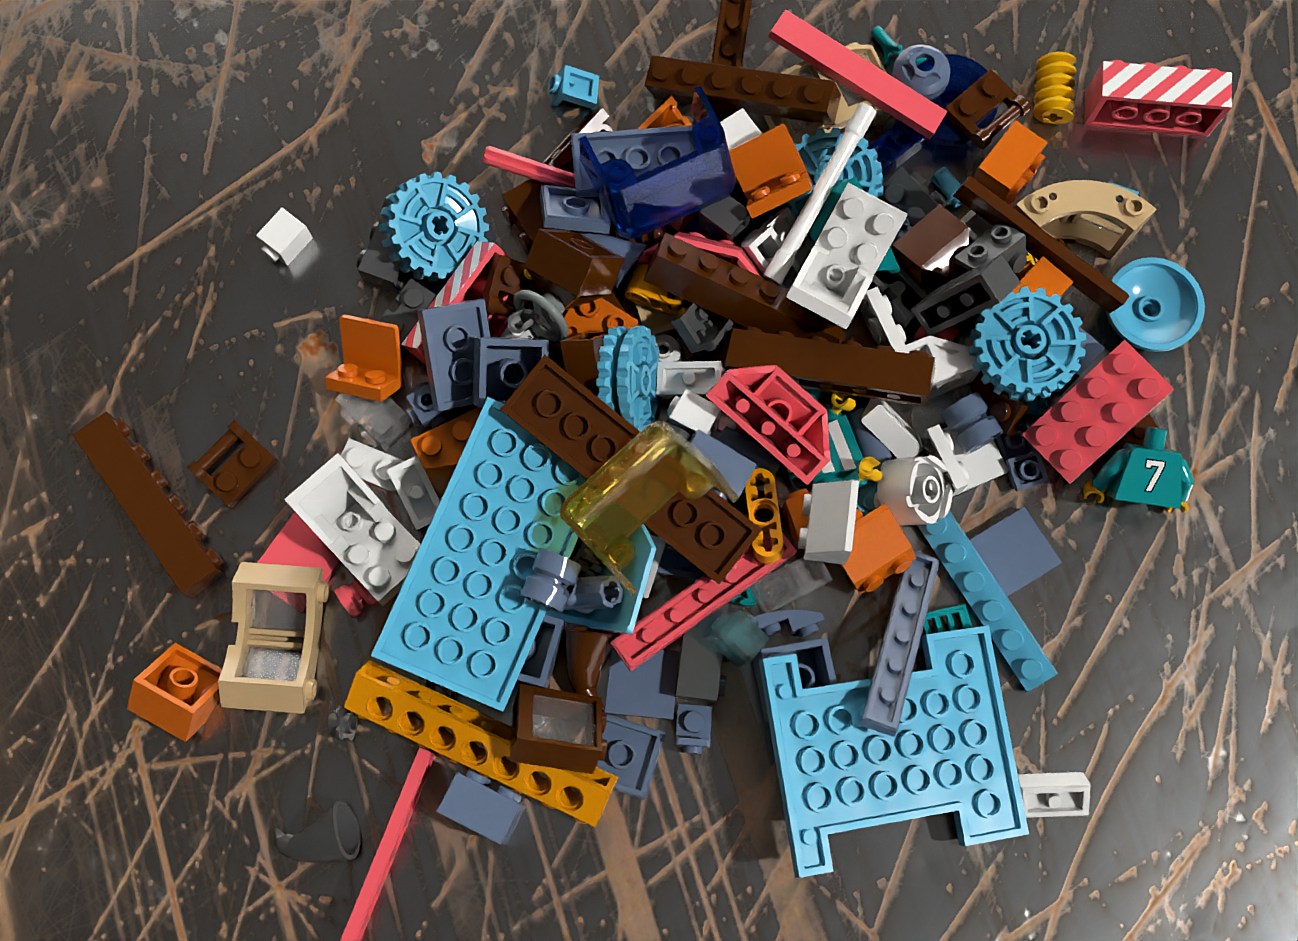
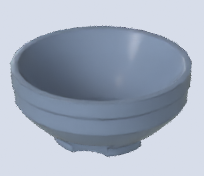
[892,45,950,100]

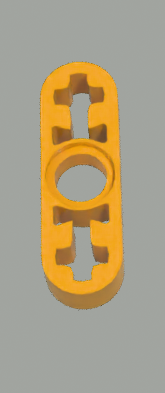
[745,468,784,564]

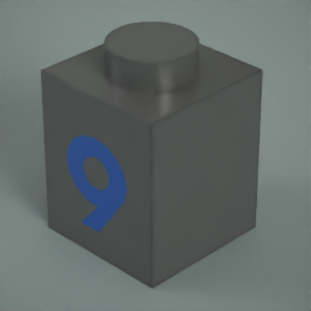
[698,189,750,242]

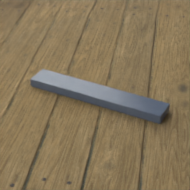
[860,551,940,737]

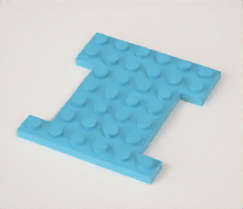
[759,625,1029,878]

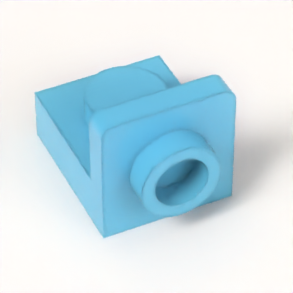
[548,65,599,109]

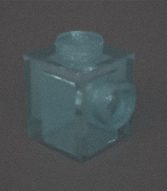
[707,610,770,667]

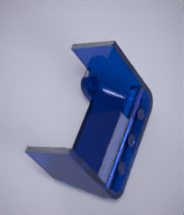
[580,86,736,239]

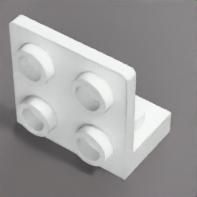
[921,424,1008,497]

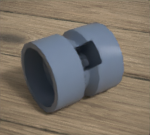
[941,392,1003,454]
[520,549,582,613]

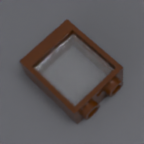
[510,684,607,774]

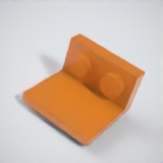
[726,124,813,219]
[549,298,638,359]
[325,314,404,402]

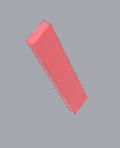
[768,9,947,139]
[610,532,797,672]
[340,748,436,941]

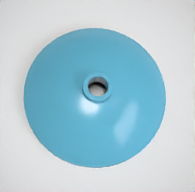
[1106,257,1205,352]

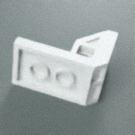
[786,183,908,330]
[859,286,981,406]
[284,453,421,606]

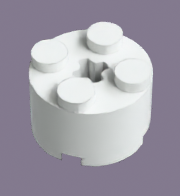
[874,455,952,526]

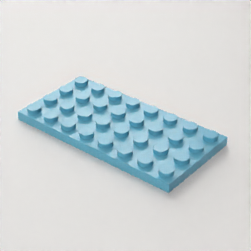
[371,397,599,712]

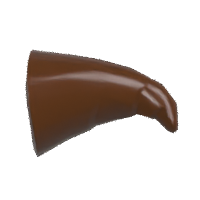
[563,627,620,710]

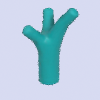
[871,26,903,66]

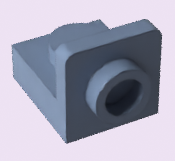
[675,704,712,754]

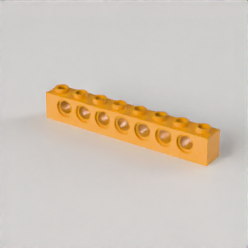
[344,660,618,827]

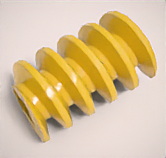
[1033,51,1077,125]

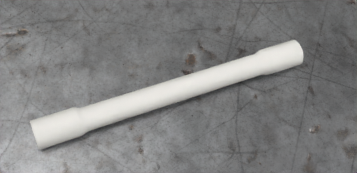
[763,103,877,285]

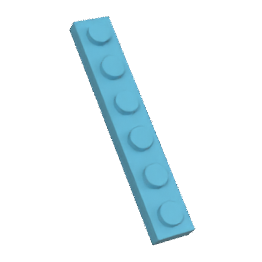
[917,510,1058,692]

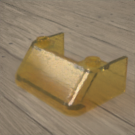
[560,421,739,596]

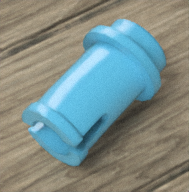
[930,166,963,208]

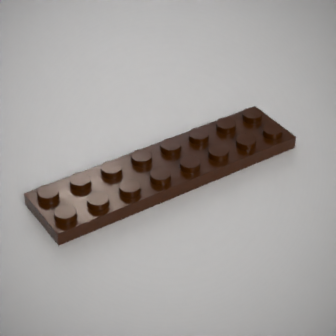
[500,355,762,584]

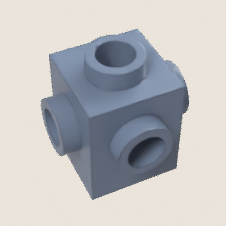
[406,382,456,432]

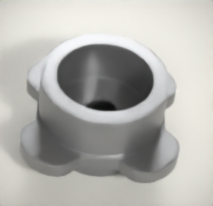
[328,705,358,742]

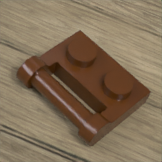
[945,69,1031,150]
[481,254,544,327]
[187,420,278,508]

